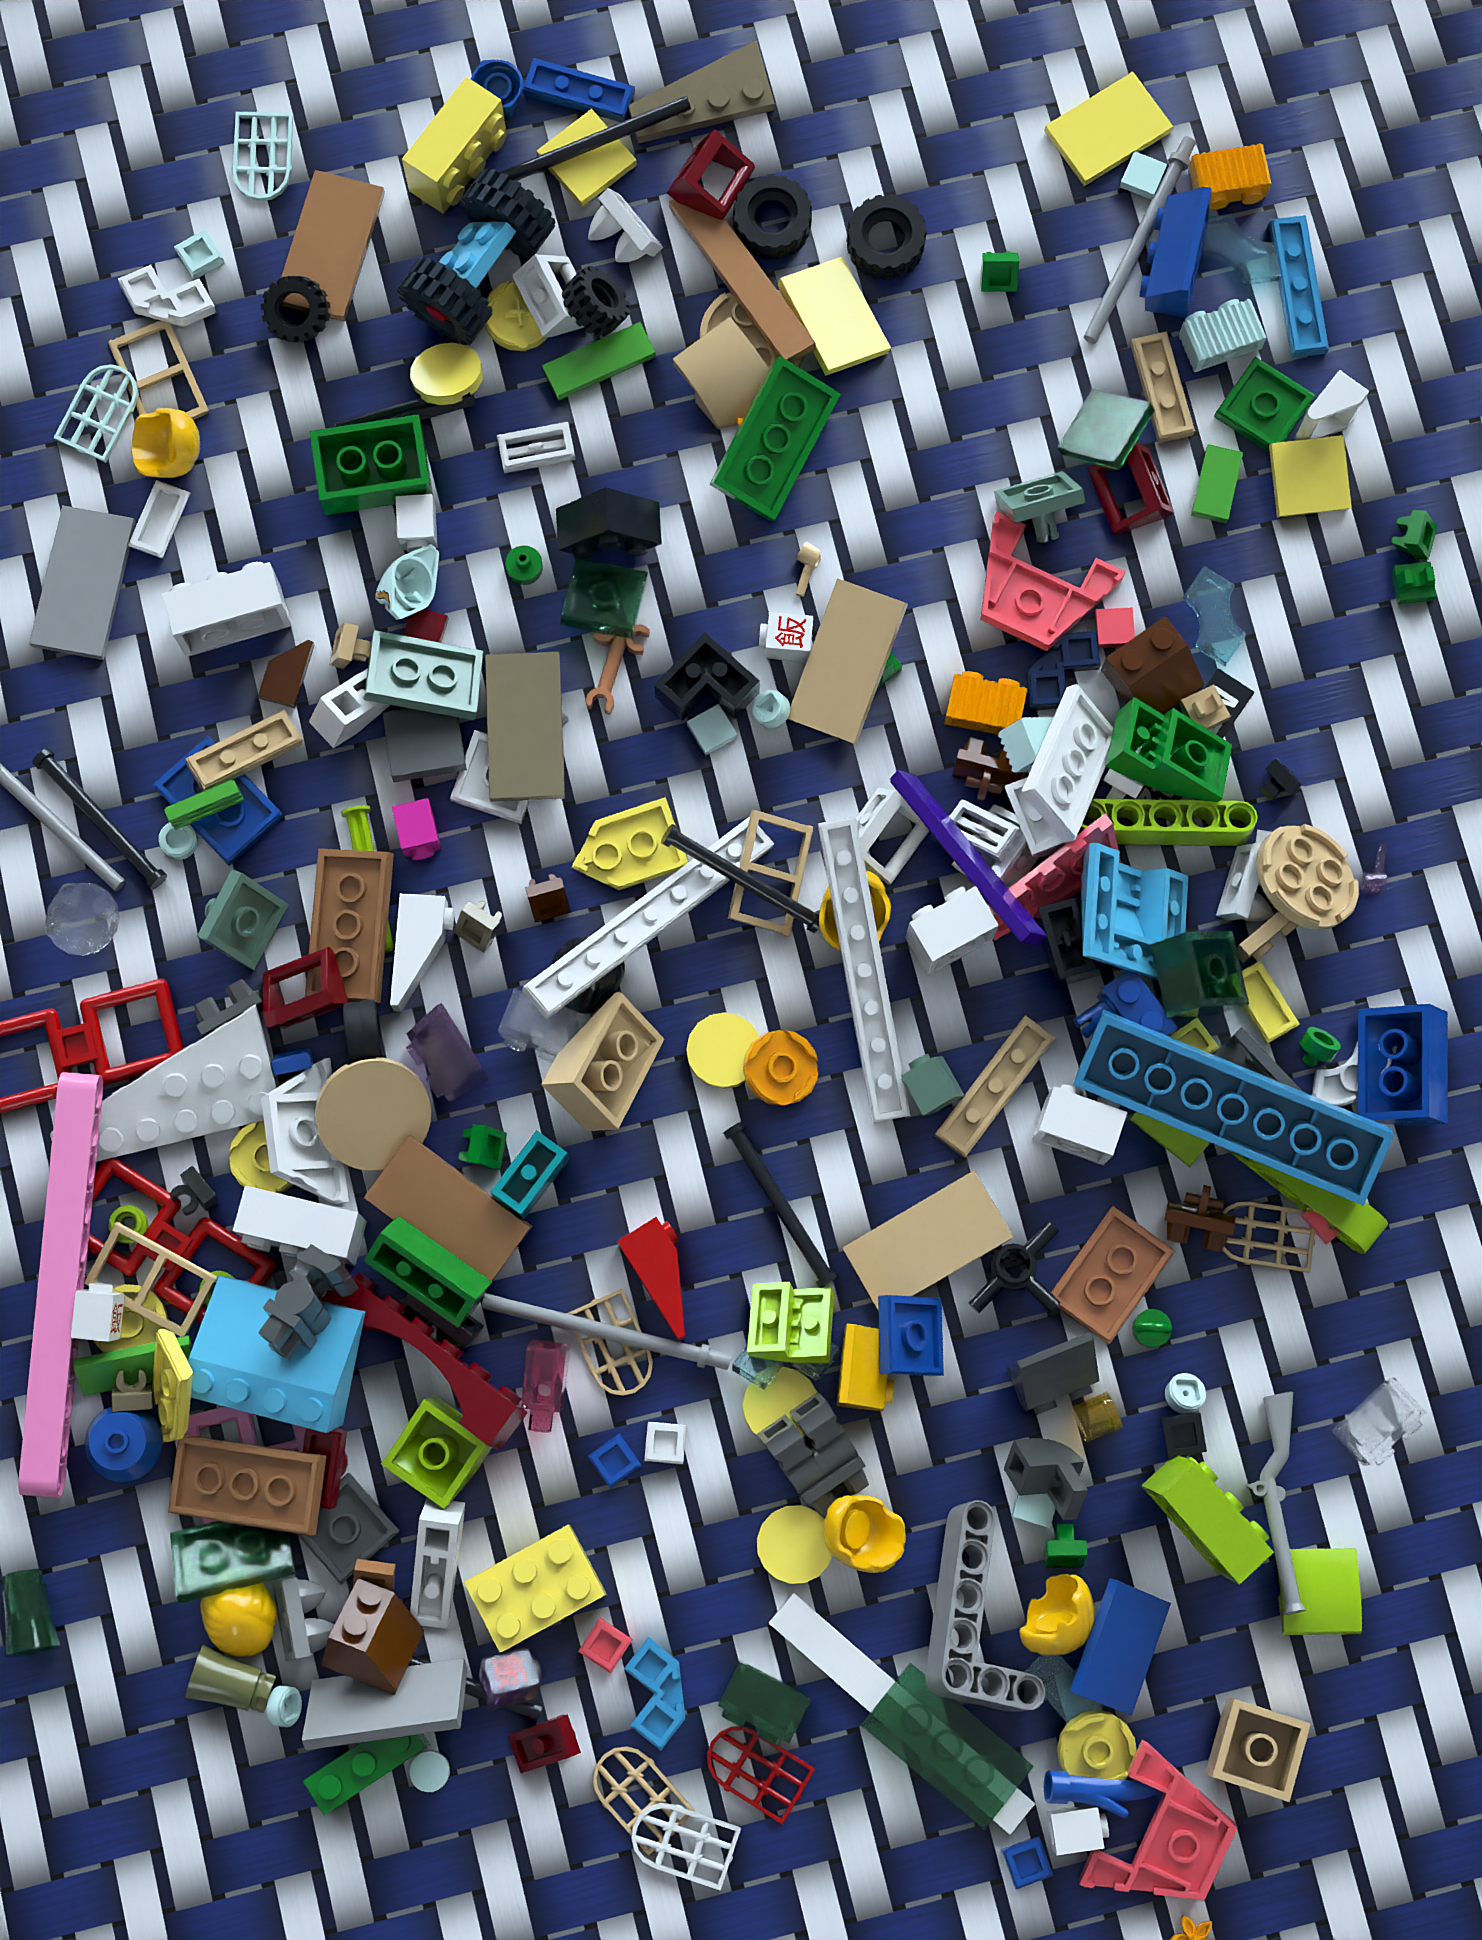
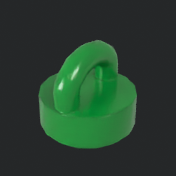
[1132,1309,1172,1348]

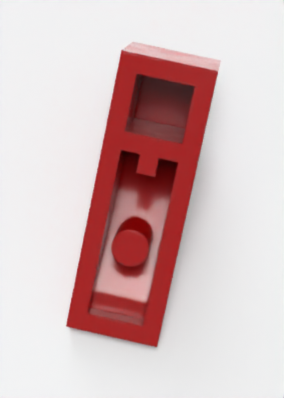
[617,1217,686,1342]

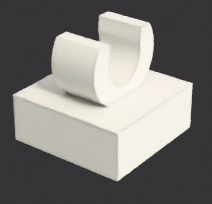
[1103,769,1144,799]

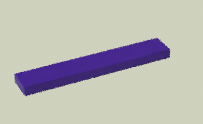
[890,770,1047,945]

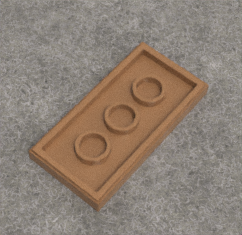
[281,170,385,322]
[305,848,394,1003]
[364,1135,533,1282]
[168,1434,326,1536]

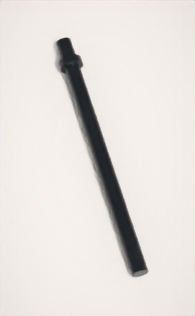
[468,96,691,188]

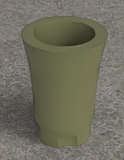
[185,1645,276,1713]

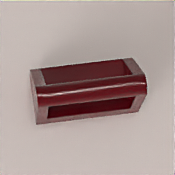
[666,129,755,220]
[1087,442,1174,535]
[263,947,349,1029]

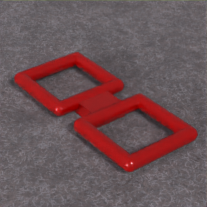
[0,979,184,1114]
[88,1157,276,1324]

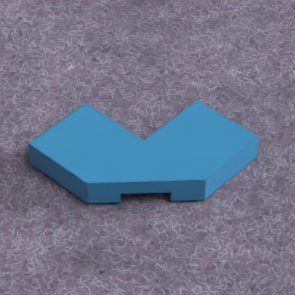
[624,1637,685,1751]

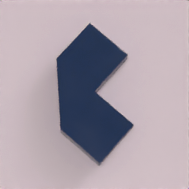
[1026,631,1101,711]

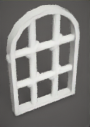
[631,1803,741,1890]

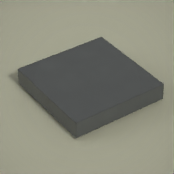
[382,708,467,783]
[296,1472,400,1584]

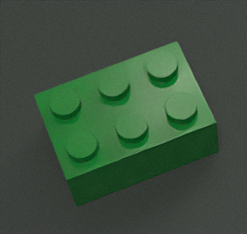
[309,414,434,515]

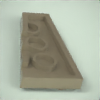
[628,40,775,144]

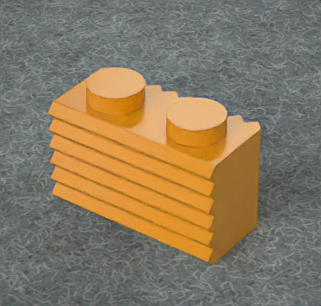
[1188,143,1272,210]
[944,671,1027,735]

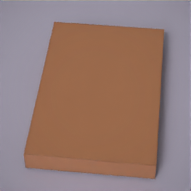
[1051,1206,1175,1345]

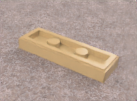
[1130,331,1195,443]
[185,710,303,791]

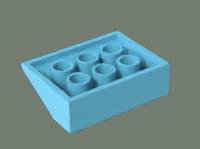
[188,1275,365,1433]

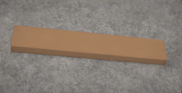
[669,184,816,363]

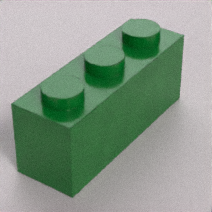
[363,1216,492,1328]
[303,1733,430,1815]

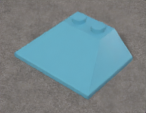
[1081,842,1188,986]

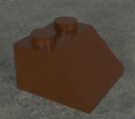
[1101,616,1205,715]
[321,1578,424,1695]

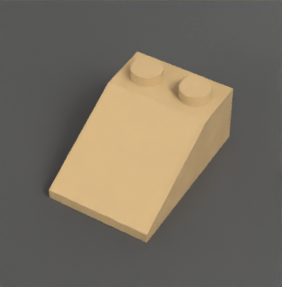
[541,992,664,1131]

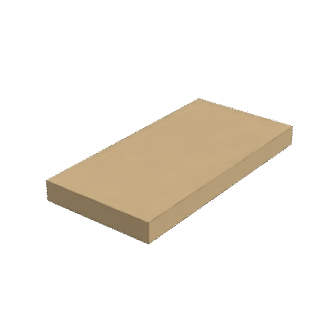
[787,578,908,744]
[842,1170,1014,1309]

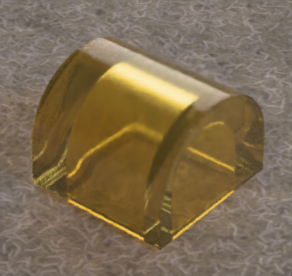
[1070,1392,1123,1443]

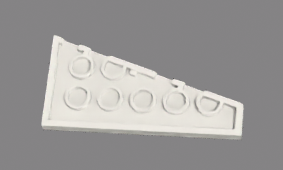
[50,1004,278,1162]

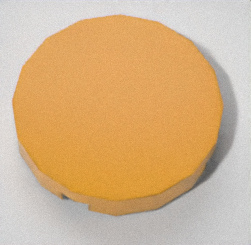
[743,1030,819,1106]

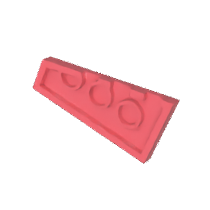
[987,814,1121,941]

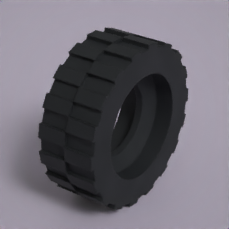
[733,174,812,260]
[846,194,927,280]

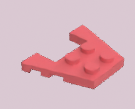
[980,511,1126,651]
[1078,1740,1237,1900]

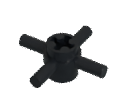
[968,1221,1061,1313]

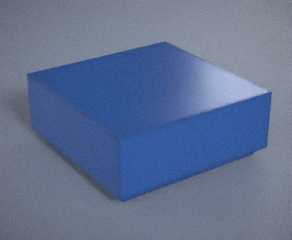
[271,1047,314,1076]
[588,1434,642,1488]
[1001,1836,1053,1890]

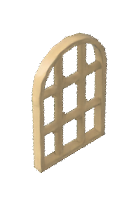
[1222,1201,1315,1273]
[566,1289,653,1396]
[593,1746,696,1856]

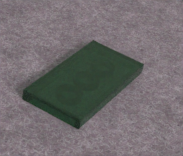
[860,1662,1034,1830]

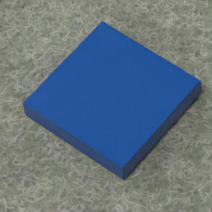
[878,1295,944,1376]

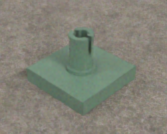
[994,471,1086,543]
[197,869,289,970]

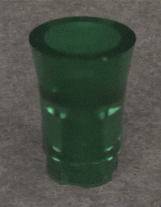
[2,1569,61,1657]

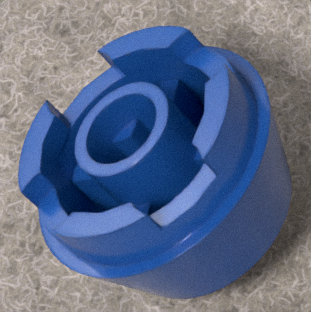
[85,1406,162,1482]

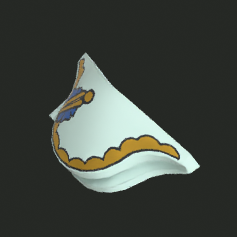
[375,544,439,620]

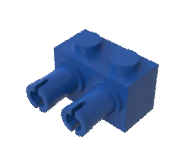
[1073,970,1178,1038]

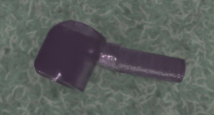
[1362,844,1388,894]

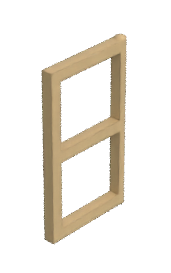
[108,320,210,420]
[728,810,813,937]
[84,1222,218,1337]

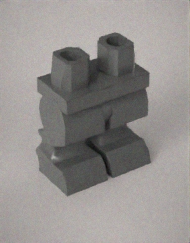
[258,1244,359,1361]
[757,1392,869,1516]

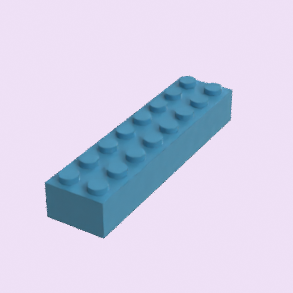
[1073,1010,1395,1206]

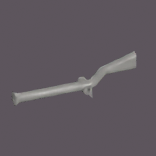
[1246,1392,1306,1615]

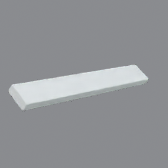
[522,817,774,1019]
[818,817,910,1123]
[769,1593,1035,1834]

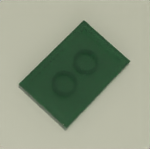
[170,1521,295,1604]

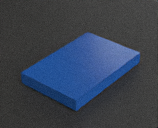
[153,736,284,866]
[1070,1578,1171,1716]

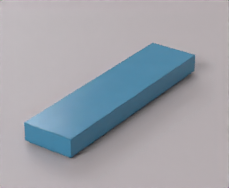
[1268,215,1329,358]

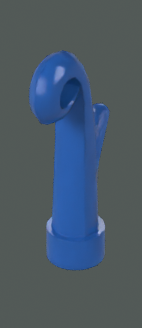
[1043,1770,1160,1818]

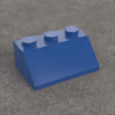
[1139,187,1211,318]
[1358,1004,1448,1126]

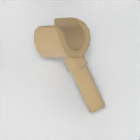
[795,542,821,597]

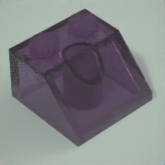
[406,1003,488,1103]

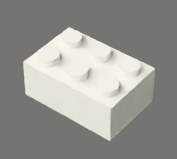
[161,562,292,657]
[233,1186,367,1267]

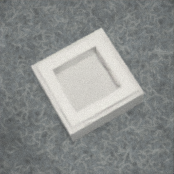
[644,1422,687,1464]

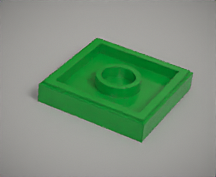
[1214,356,1316,453]

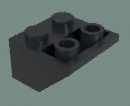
[1034,897,1123,988]

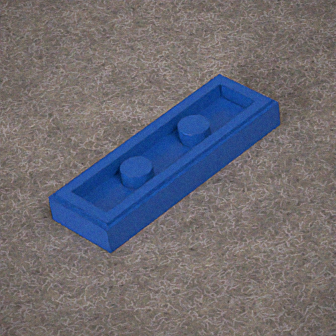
[523,58,635,122]

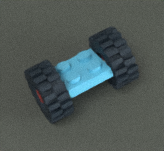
[397,169,556,345]

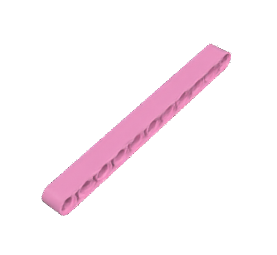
[18,1072,103,1498]

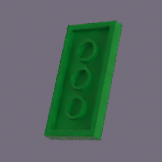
[709,356,841,522]

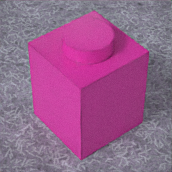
[392,798,441,860]

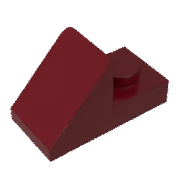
[507,1714,581,1773]

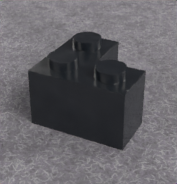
[556,487,662,559]
[654,632,760,721]

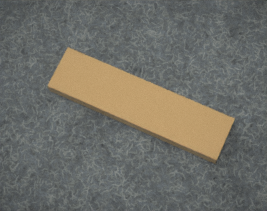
[934,1015,1055,1159]

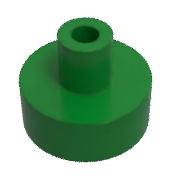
[505,545,543,585]
[1300,1027,1341,1067]

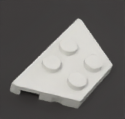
[261,1058,349,1205]

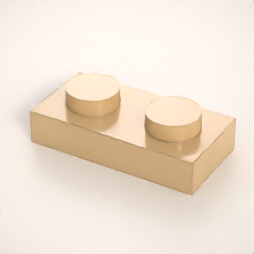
[1234,912,1299,963]

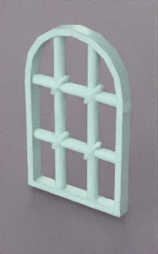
[232,112,294,201]
[54,364,139,463]

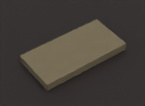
[485,652,565,802]

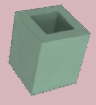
[901,1054,965,1116]

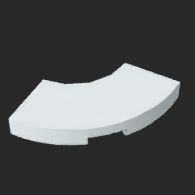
[1312,1041,1397,1107]

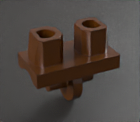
[952,737,1023,801]
[1164,1185,1236,1252]

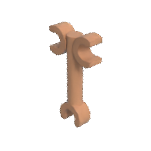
[586,615,650,715]

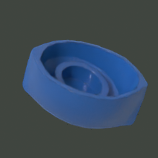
[471,60,524,119]

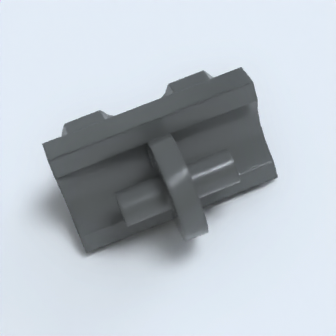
[194,979,263,1037]

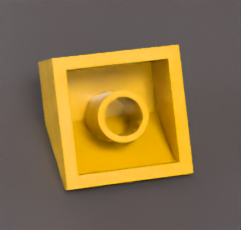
[836,1324,894,1411]

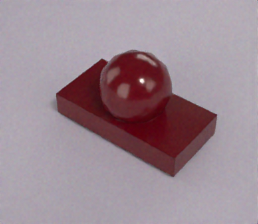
[302,1428,349,1509]

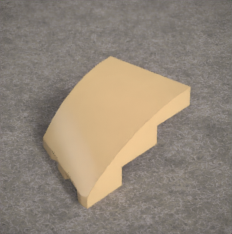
[673,317,770,429]

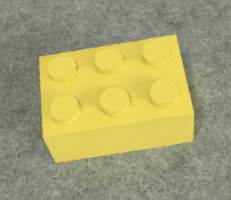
[402,77,507,214]
[464,1525,607,1653]

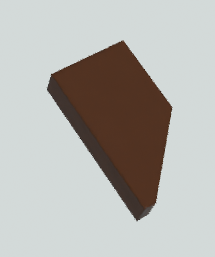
[258,640,315,708]

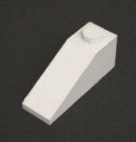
[309,668,390,748]
[390,893,454,1012]
[410,1497,465,1629]

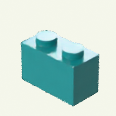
[490,1130,570,1219]

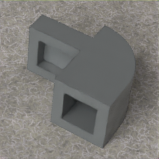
[1004,1438,1088,1520]

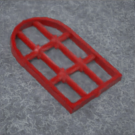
[707,1726,815,1825]

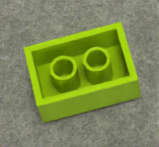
[1141,1455,1274,1585]

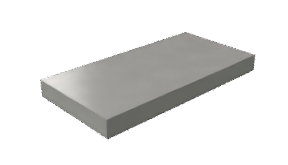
[29,505,136,660]
[302,1658,468,1750]

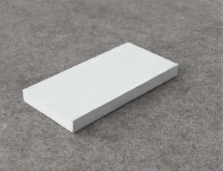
[1022,684,1113,843]

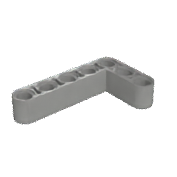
[925,1500,1045,1712]

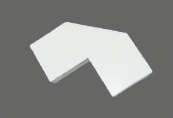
[118,265,216,327]

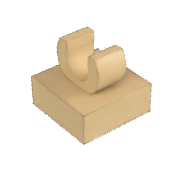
[329,622,371,669]
[1179,685,1231,730]

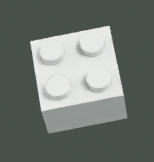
[905,886,999,976]
[1032,1084,1127,1165]

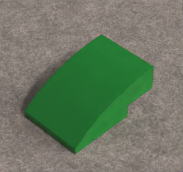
[1105,697,1232,802]

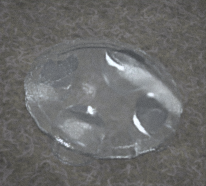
[44,882,120,956]

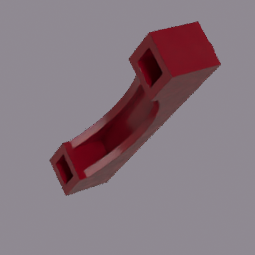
[323,1271,528,1451]

